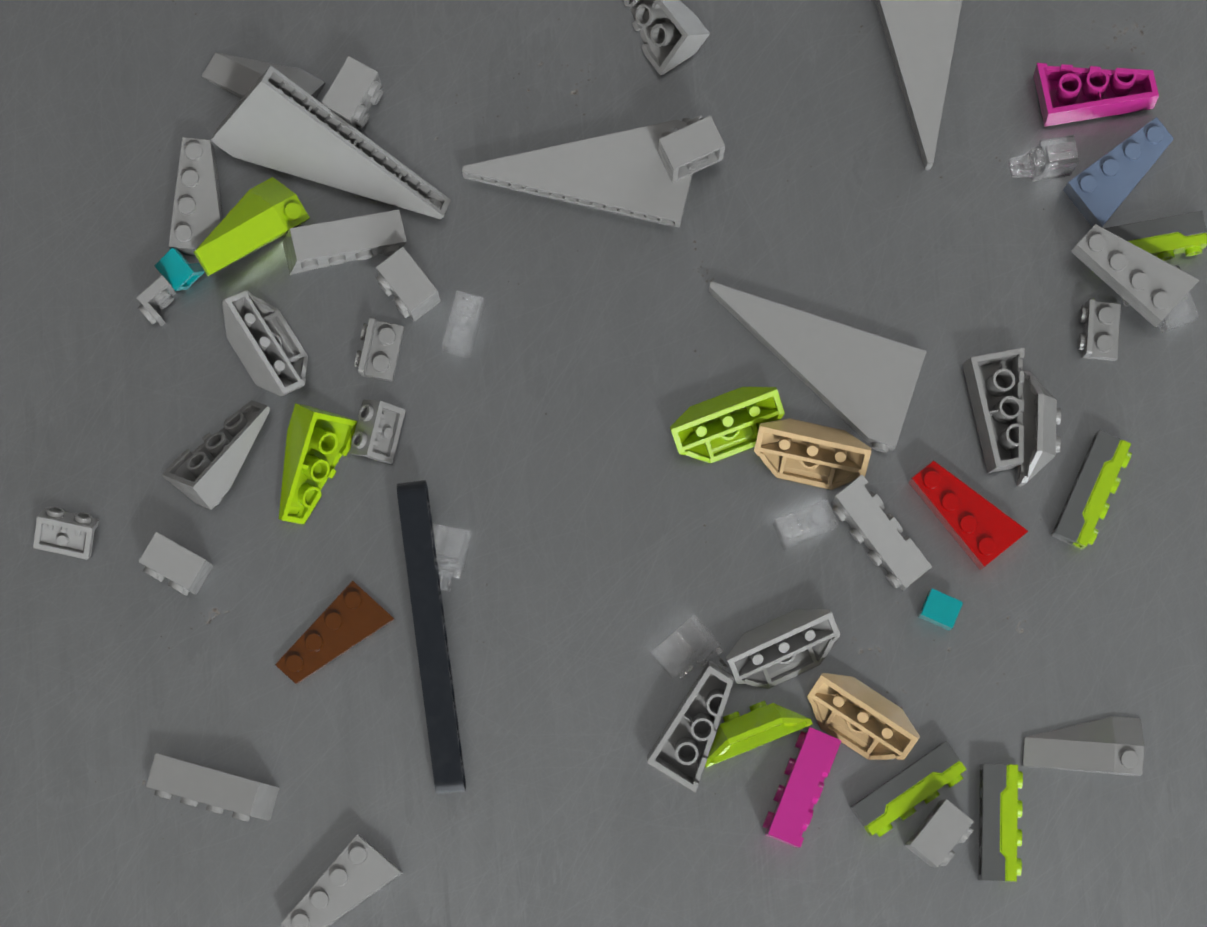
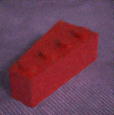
[908,461,1028,570]

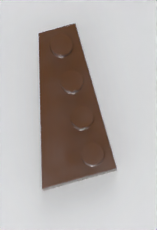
[275,581,395,684]

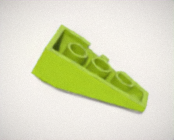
[194,177,310,276]
[278,403,357,524]

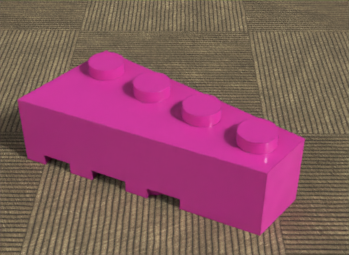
[1033,63,1159,127]
[762,727,842,848]

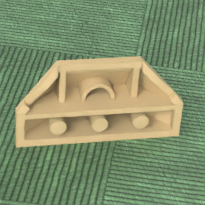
[754,418,872,490]
[807,673,920,760]

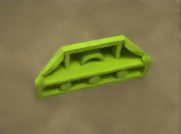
[670,387,785,463]
[705,700,813,768]

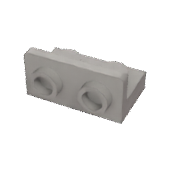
[136,275,176,327]
[1078,298,1121,361]
[355,317,405,382]
[350,399,406,464]
[33,506,99,560]

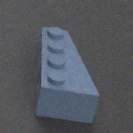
[1063,117,1174,227]

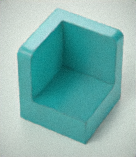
[154,248,205,291]
[918,588,963,630]

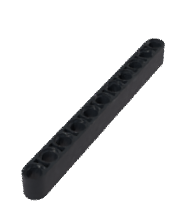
[397,480,466,795]

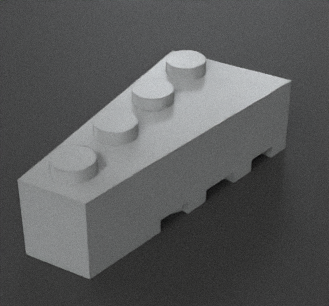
[831,475,932,591]
[647,660,734,793]
[146,753,280,822]
[281,835,403,927]

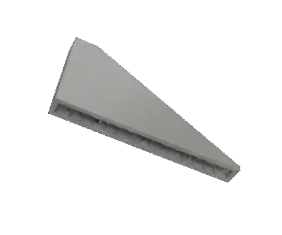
[875,0,962,170]
[211,65,451,219]
[462,118,693,228]
[709,281,927,453]

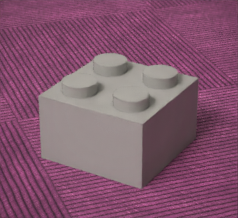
[321,56,383,129]
[658,115,725,183]
[376,247,441,322]
[138,532,213,596]
[905,799,974,867]

